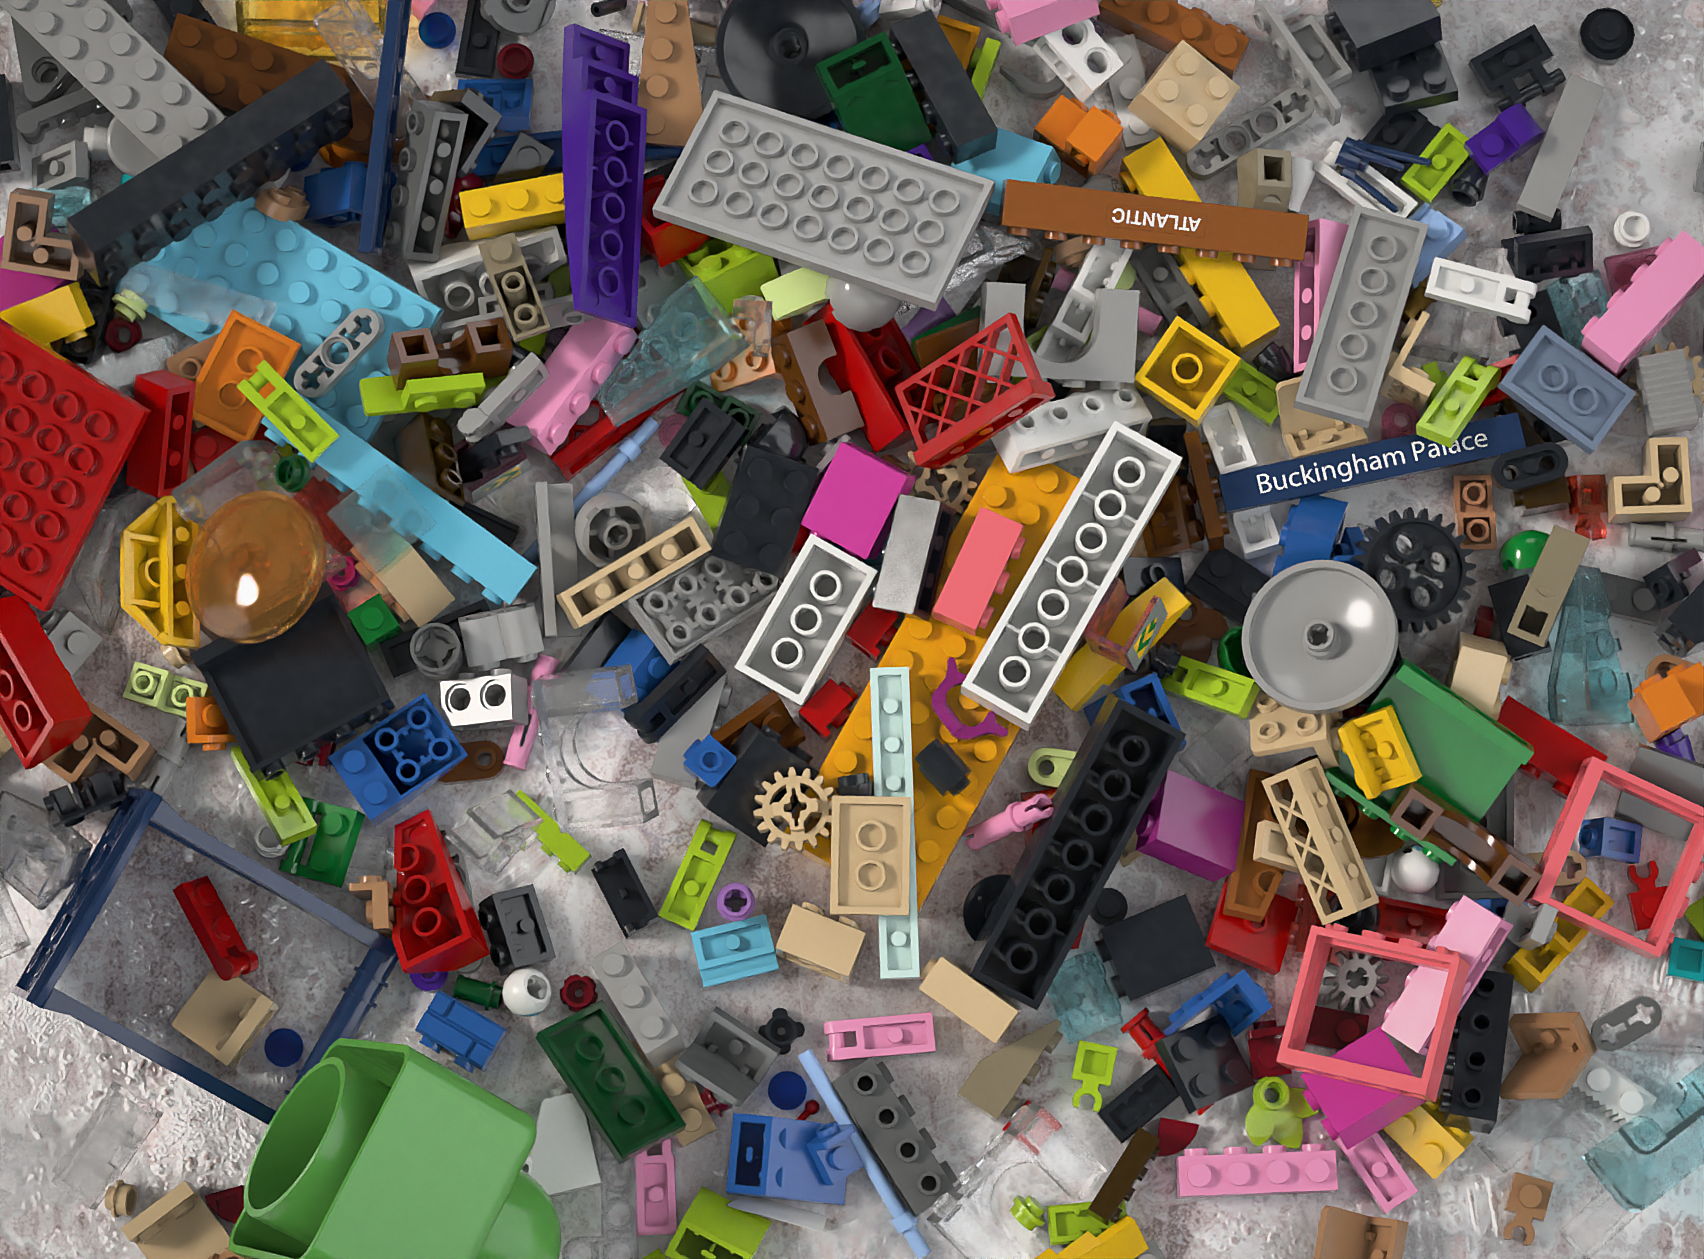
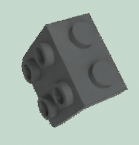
[674,1007,781,1107]

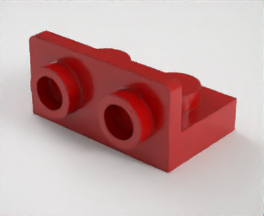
[1374,896,1449,961]

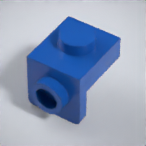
[683,734,737,788]

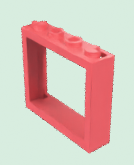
[1524,756,1704,959]
[1276,923,1470,1102]

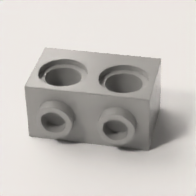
[441,669,529,732]

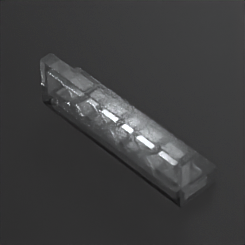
[312,0,428,143]

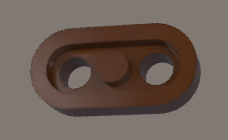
[437,740,505,785]

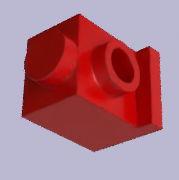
[846,599,901,663]
[798,678,858,743]

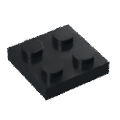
[1368,42,1458,117]
[1154,1014,1256,1114]

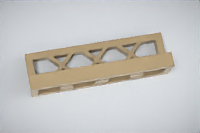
[1261,757,1379,925]

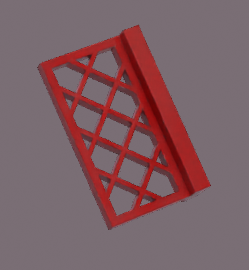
[894,312,1055,470]
[545,327,686,482]

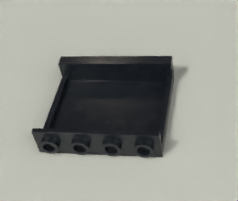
[190,581,396,781]

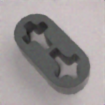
[1590,996,1662,1052]

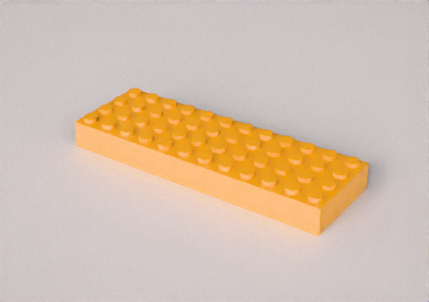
[784,453,1080,915]

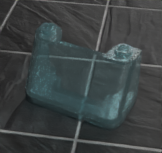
[1582,1063,1704,1213]

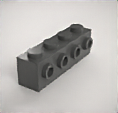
[383,99,468,262]
[832,1057,958,1217]

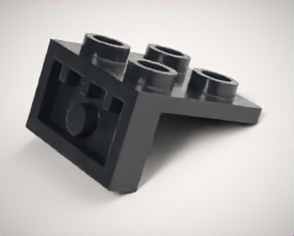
[1501,225,1593,284]

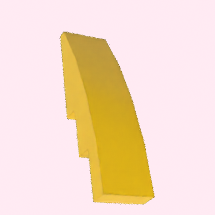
[1052,577,1192,712]
[1035,1214,1149,1259]

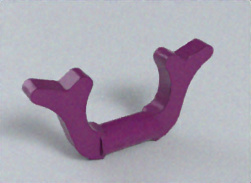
[931,657,1008,741]

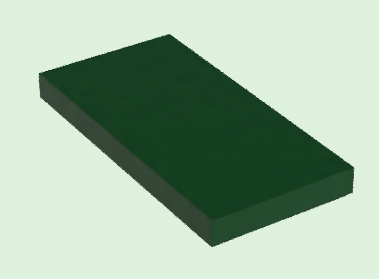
[536,1000,686,1164]

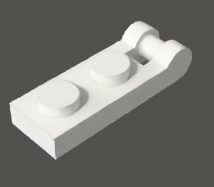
[1313,141,1418,218]
[1424,257,1538,324]

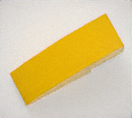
[1502,876,1615,993]

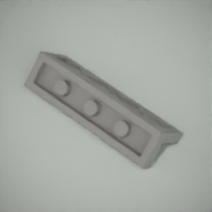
[533,482,582,638]

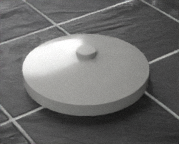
[1242,560,1399,714]

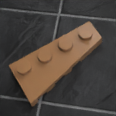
[637,0,703,149]

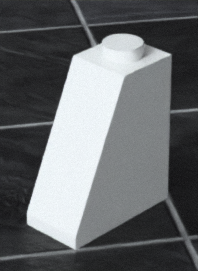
[530,1086,603,1198]

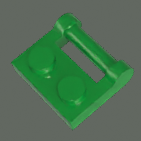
[278,797,365,888]

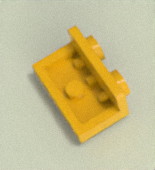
[1338,705,1422,800]
[1383,1095,1474,1180]

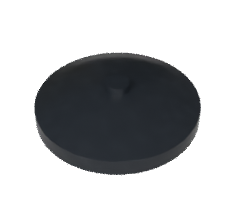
[714,0,866,121]

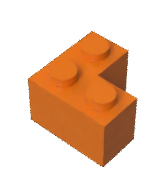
[1033,94,1124,179]
[1627,661,1704,744]

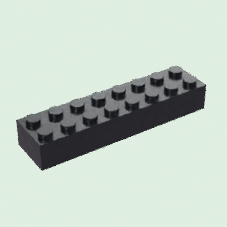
[67,58,353,288]
[961,692,1187,1010]

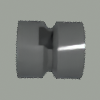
[410,623,465,681]

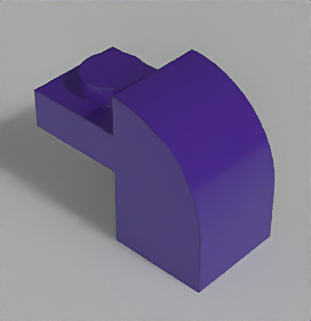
[1463,103,1545,176]

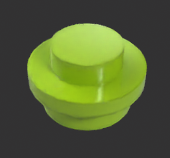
[1009,1195,1046,1231]

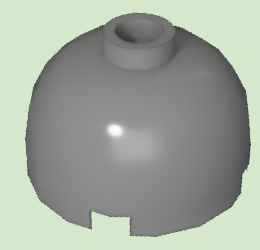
[825,276,902,332]
[574,492,653,569]

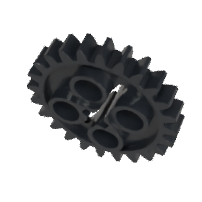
[1350,507,1476,634]

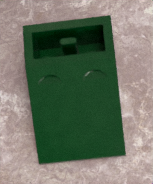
[814,31,933,152]

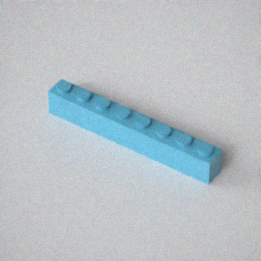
[261,391,539,607]

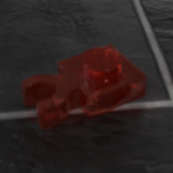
[1566,474,1608,541]

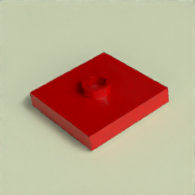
[1205,874,1300,976]

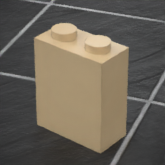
[918,955,1022,1044]

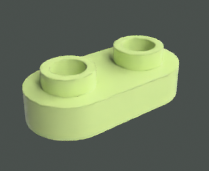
[1027,747,1077,789]

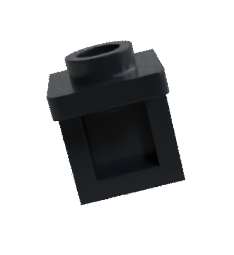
[1145,417,1189,478]

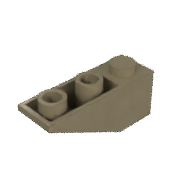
[1237,148,1292,271]
[478,232,551,342]
[1507,524,1591,647]
[957,1019,1063,1122]

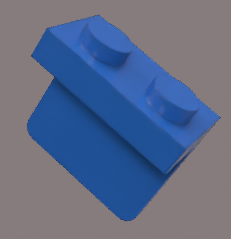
[1163,969,1273,1037]

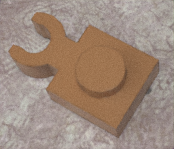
[1503,1172,1554,1246]

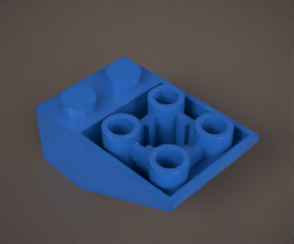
[328,692,468,827]
[726,1113,847,1205]

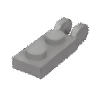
[457,352,550,446]

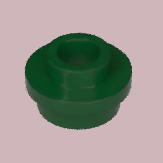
[275,454,310,493]

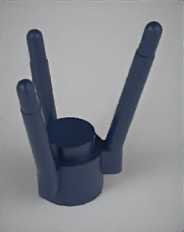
[1335,137,1432,213]

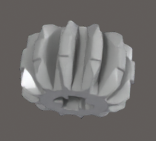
[1322,951,1389,1014]

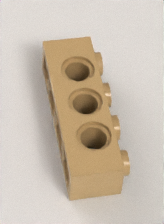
[555,516,711,629]

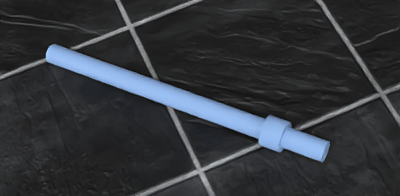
[521,416,660,565]
[798,1048,931,1259]

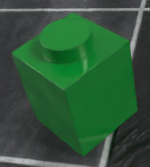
[346,593,403,653]

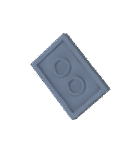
[1497,325,1636,455]

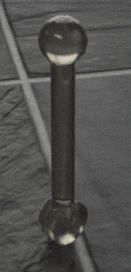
[957,267,1000,316]

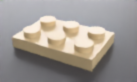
[830,796,911,916]

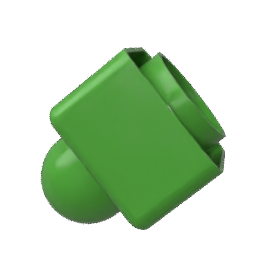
[229,1038,561,1259]

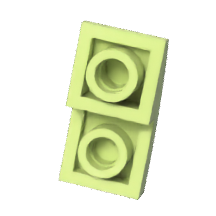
[760,267,830,321]
[123,661,212,719]

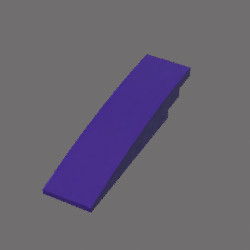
[562,23,647,328]

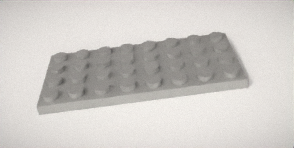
[652,90,995,311]

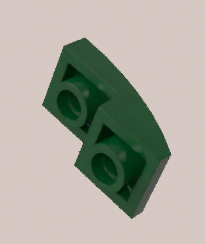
[673,377,762,447]

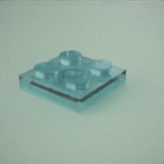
[327,464,437,574]

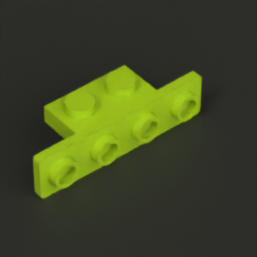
[359,369,510,417]

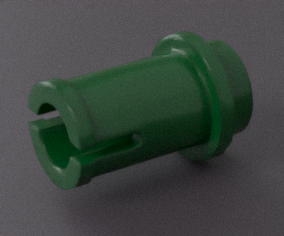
[452,974,503,1011]

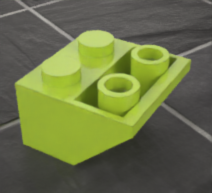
[677,236,779,320]
[664,1186,772,1259]

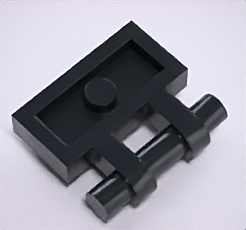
[1468,24,1566,115]

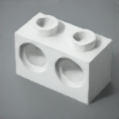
[1033,19,1124,103]

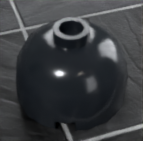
[734,406,808,465]

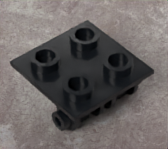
[43,768,127,828]

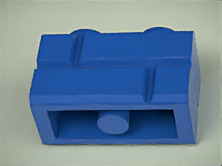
[415,990,508,1074]

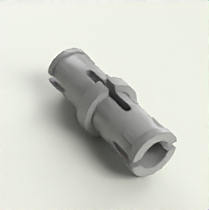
[1628,522,1704,553]
[141,718,192,797]

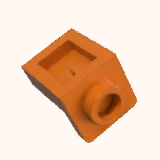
[186,696,237,751]

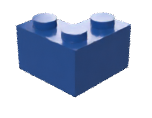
[302,161,397,229]
[1272,495,1348,577]

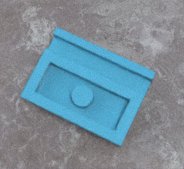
[691,914,779,989]

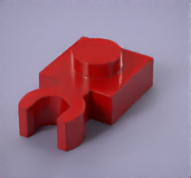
[1627,861,1675,932]

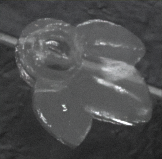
[621,465,696,538]

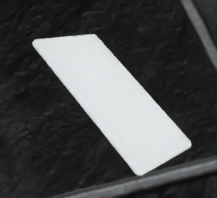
[728,1196,827,1232]

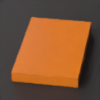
[193,309,302,447]

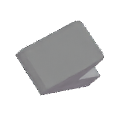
[32,140,92,195]

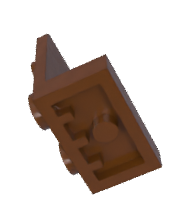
[915,317,1010,421]

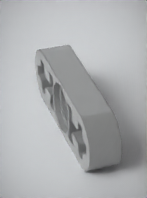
[294,308,385,398]

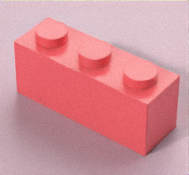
[932,507,1027,637]

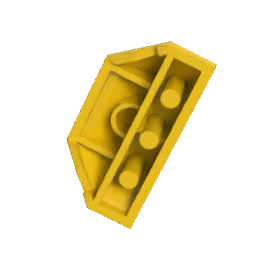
[120,495,200,650]

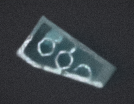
[595,275,750,427]
[1547,565,1635,726]

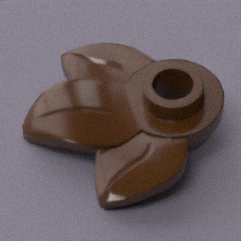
[1156,594,1229,664]

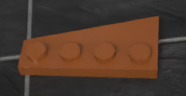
[1223,768,1285,923]

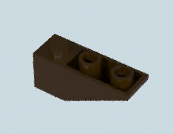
[1494,398,1571,517]
[392,412,466,506]

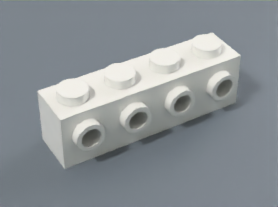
[991,382,1152,474]

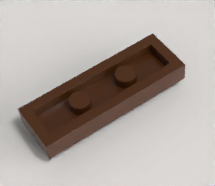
[1183,430,1230,551]

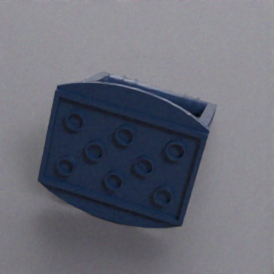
[12,788,399,1125]

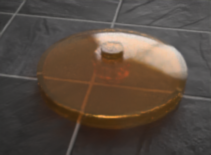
[185,491,326,643]

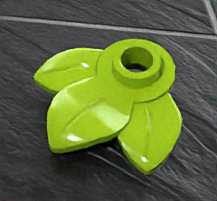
[1245,1076,1319,1150]

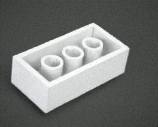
[734,534,880,707]

